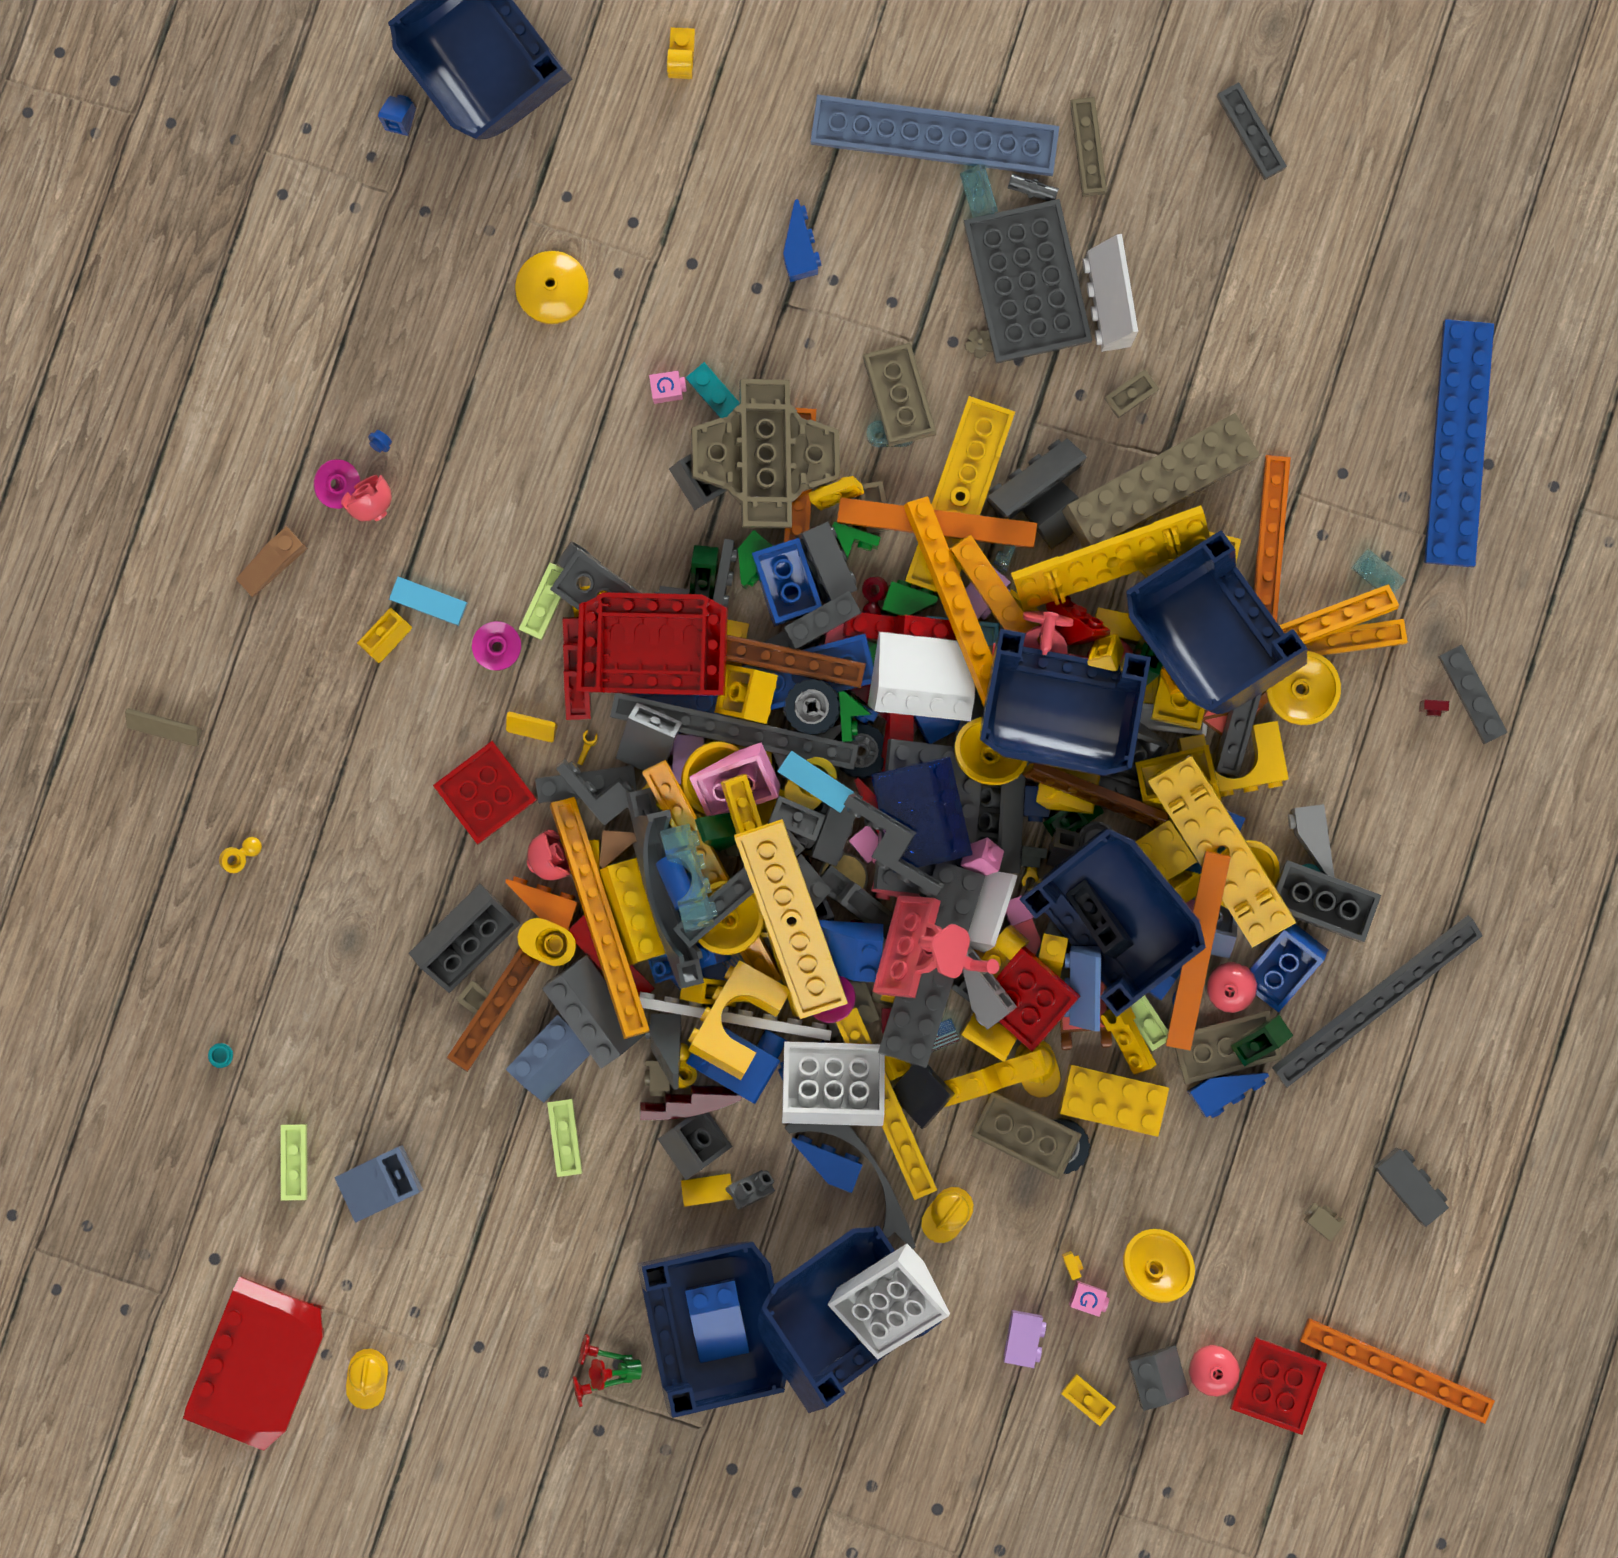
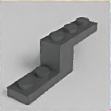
[764,591,862,650]
[556,758,667,839]
[843,794,944,897]

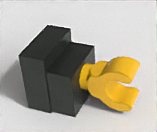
[1020,846,1047,886]

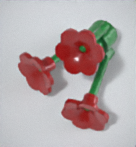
[572,1334,642,1407]

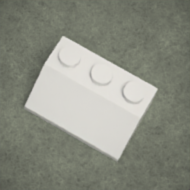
[968,872,1017,953]

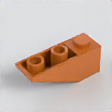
[505,876,579,930]

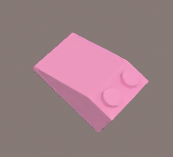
[690,742,780,816]

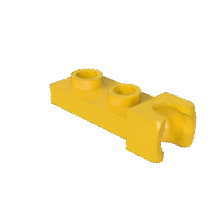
[1101,1007,1157,1074]

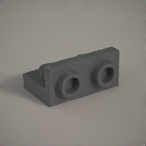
[767,796,825,849]

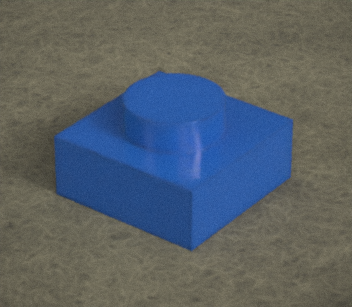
[854,704,878,725]

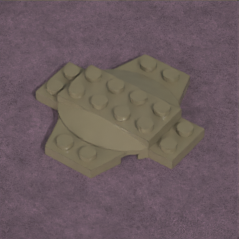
[691,379,840,528]

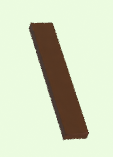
[1023,763,1169,828]

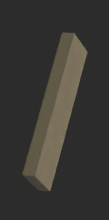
[1070,97,1107,197]

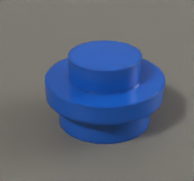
[368,430,392,452]

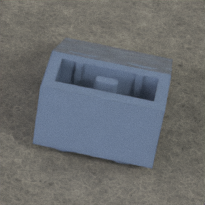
[334,1145,423,1223]

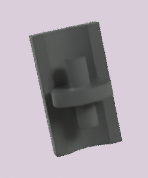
[725,1170,775,1210]

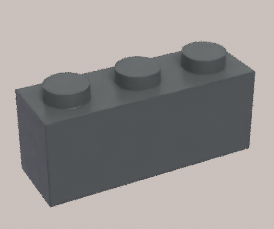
[795,522,857,604]
[1373,1148,1449,1227]

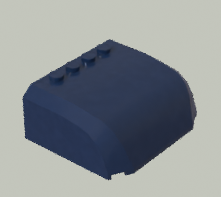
[388,0,573,140]
[1126,530,1308,714]
[979,629,1151,776]
[1020,829,1206,1017]
[758,1226,942,1413]
[637,1241,787,1418]

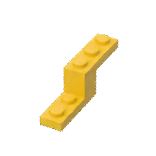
[943,1049,1049,1108]

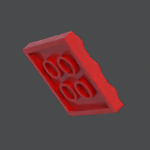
[433,741,537,845]
[996,946,1081,1052]
[1230,1337,1327,1435]

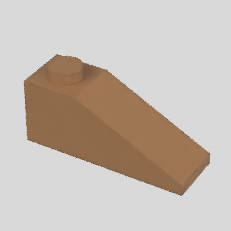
[236,526,308,597]

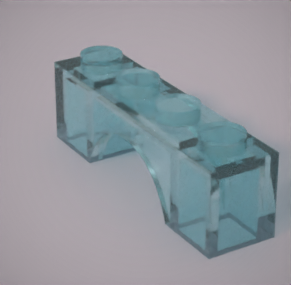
[660,824,718,932]

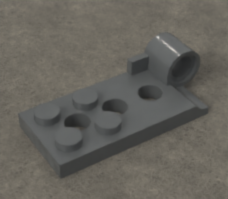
[550,541,641,610]

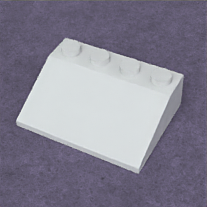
[1083,234,1138,352]
[868,632,975,721]
[782,1042,885,1126]
[828,1244,950,1360]

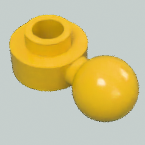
[219,837,262,873]
[679,1043,697,1089]

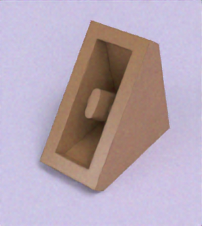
[599,830,637,869]

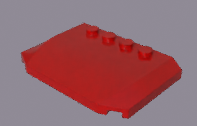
[576,592,728,696]
[183,1276,324,1451]

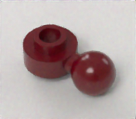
[862,576,888,615]

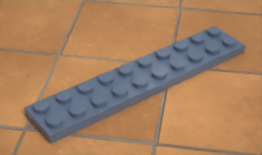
[811,94,1059,176]

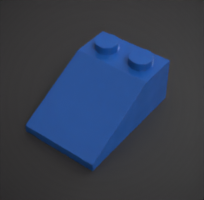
[752,538,822,627]
[819,920,883,982]
[1249,924,1329,1012]
[686,1025,780,1104]
[685,1278,749,1363]

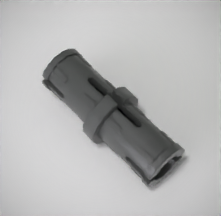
[1008,173,1059,201]

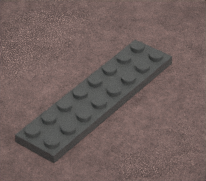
[878,860,986,1068]

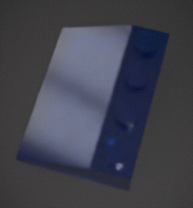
[871,757,973,873]

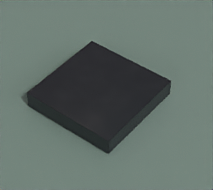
[893,1064,955,1129]

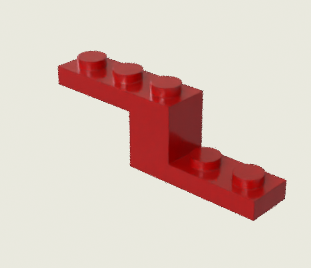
[843,613,957,640]

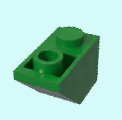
[738,530,773,589]
[882,579,938,616]

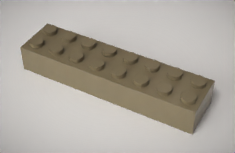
[1062,413,1260,548]

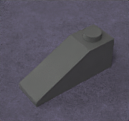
[645,1014,682,1089]

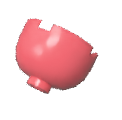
[341,475,392,521]
[527,829,571,881]
[1207,962,1257,1013]
[1189,1345,1240,1397]

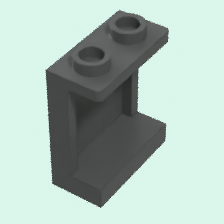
[616,703,683,771]

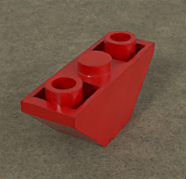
[1045,596,1111,645]

